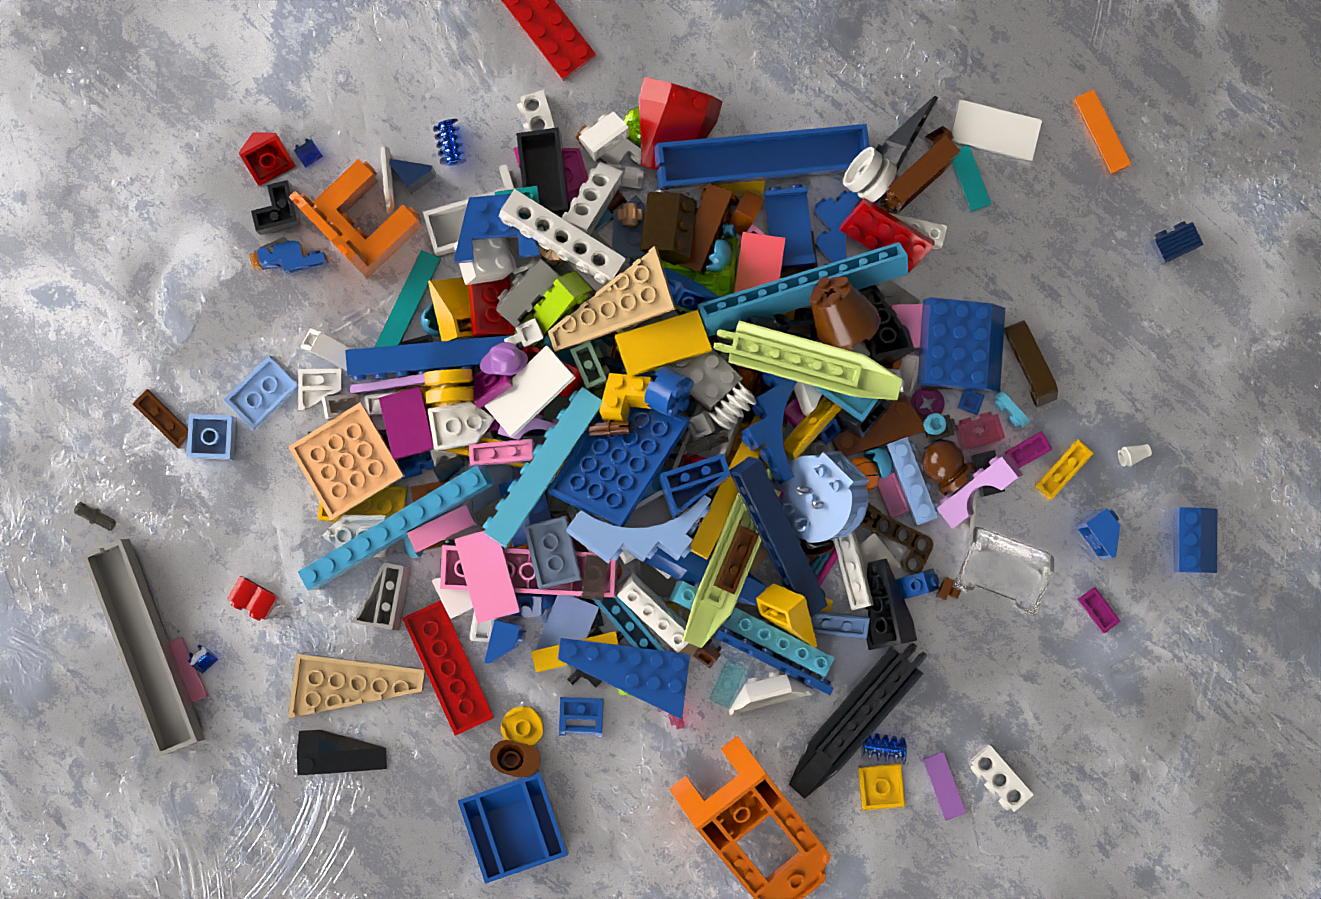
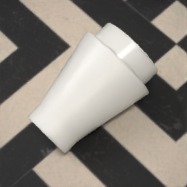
[1118,444,1152,467]

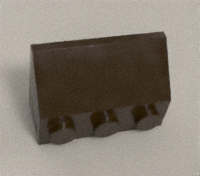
[640,192,697,266]

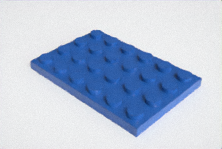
[547,407,690,527]

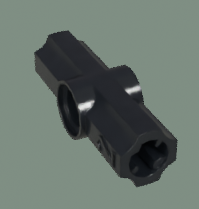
[746,314,811,339]

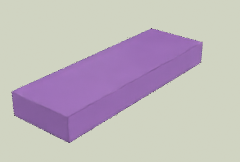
[923,752,966,821]

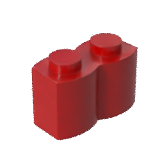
[227,576,279,621]

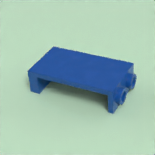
[764,184,816,269]

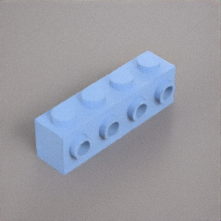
[885,437,939,526]

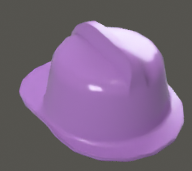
[480,342,528,376]

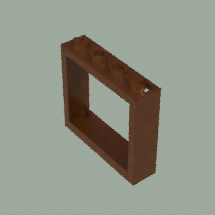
[880,135,961,214]

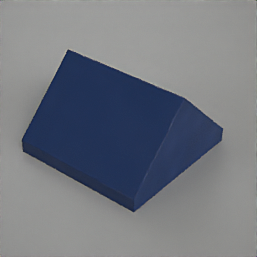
[389,159,436,195]

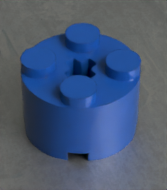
[645,366,694,418]

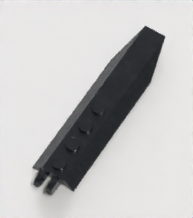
[789,643,927,799]

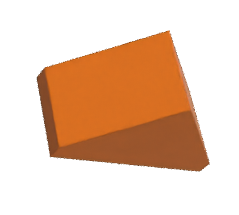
[728,190,764,236]

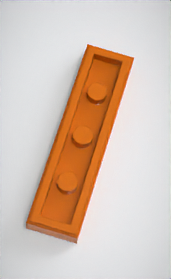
[1074,89,1131,174]

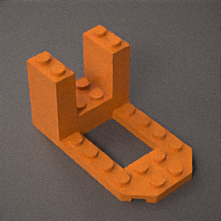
[289,159,422,279]
[669,736,831,899]

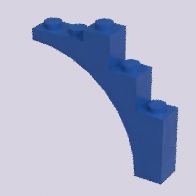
[814,190,860,265]
[741,371,798,485]

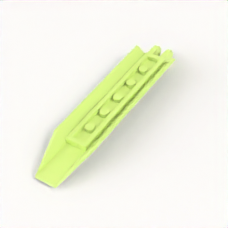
[713,321,902,400]
[683,468,781,648]

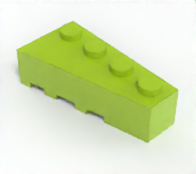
[515,271,592,349]

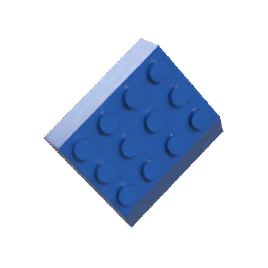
[917,297,1005,392]
[458,772,569,884]

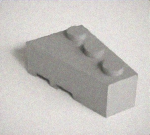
[496,256,560,328]
[351,562,411,631]

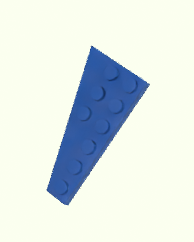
[714,628,834,695]

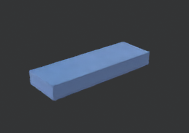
[811,611,870,639]

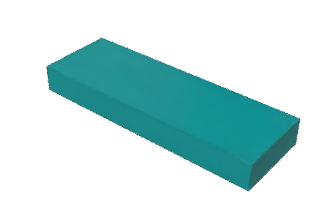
[952,145,991,212]

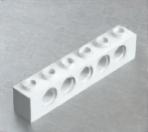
[498,189,626,284]

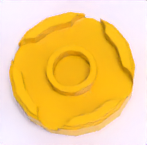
[501,706,544,747]

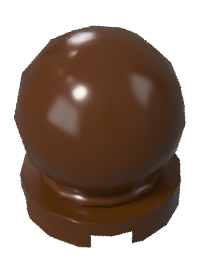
[922,441,977,496]

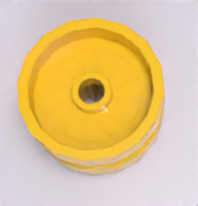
[424,369,474,405]

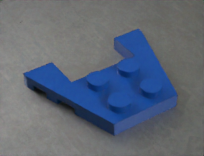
[454,194,539,264]

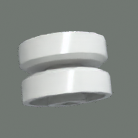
[843,147,897,202]

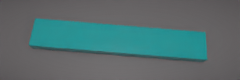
[374,250,441,347]

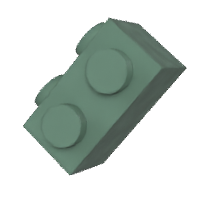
[570,341,610,393]

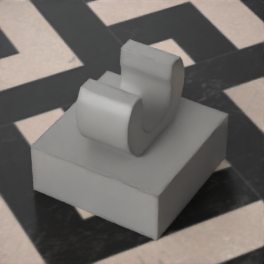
[688,410,716,439]

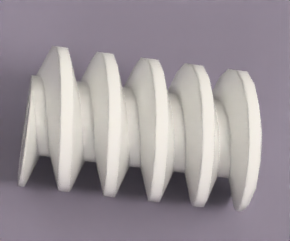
[709,382,756,430]

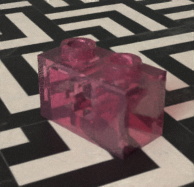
[954,412,1005,451]

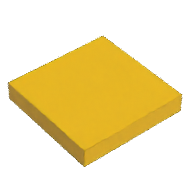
[858,763,905,810]

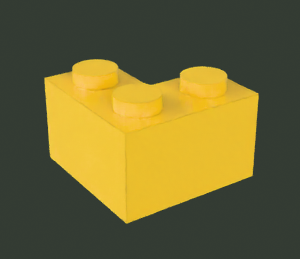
[599,373,652,423]

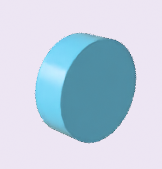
[923,413,946,435]

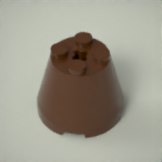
[809,277,881,351]

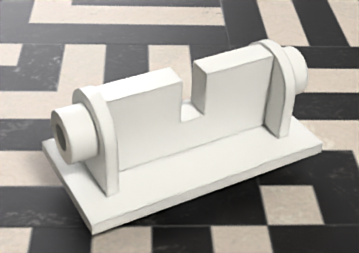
[607,162,645,189]

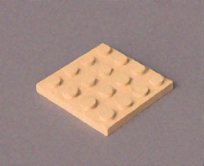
[288,402,405,520]

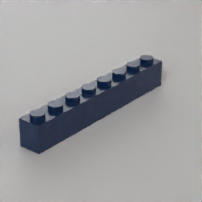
[730,457,828,617]

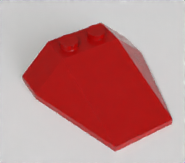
[639,77,723,171]

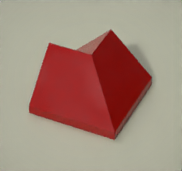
[239,132,295,186]

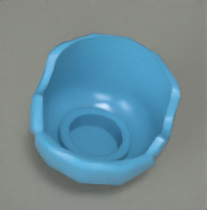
[706,239,732,272]
[421,303,441,337]
[864,447,892,478]

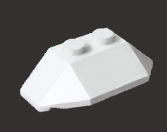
[729,671,814,715]

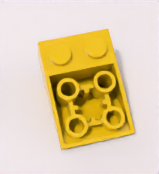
[428,277,483,341]
[756,583,817,648]

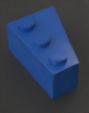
[658,454,731,519]

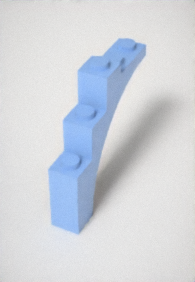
[566,495,711,563]

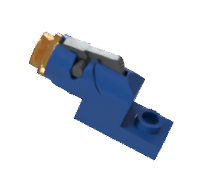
[250,237,328,274]

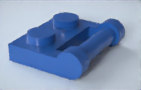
[559,697,603,737]

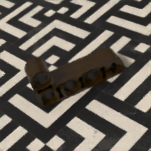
[1004,320,1058,408]
[860,507,934,574]

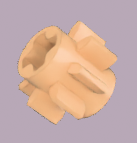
[617,203,643,227]

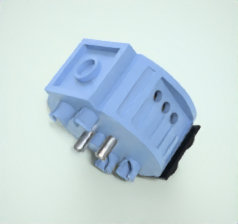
[774,451,869,549]

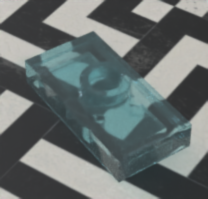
[709,660,746,708]

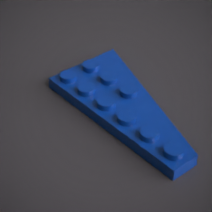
[558,638,690,720]

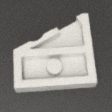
[298,369,342,411]

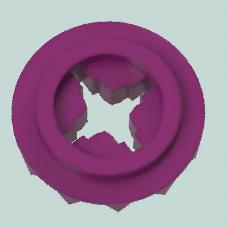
[911,388,945,420]

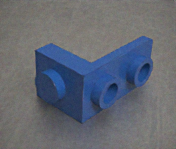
[896,568,940,599]

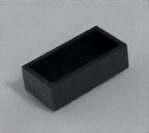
[516,127,570,218]

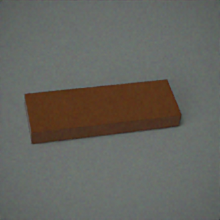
[133,389,188,449]
[713,525,759,594]

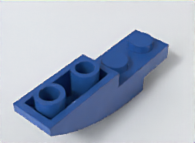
[663,267,720,311]

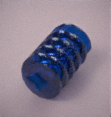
[433,118,466,166]
[861,733,907,765]

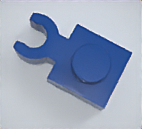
[398,452,435,479]

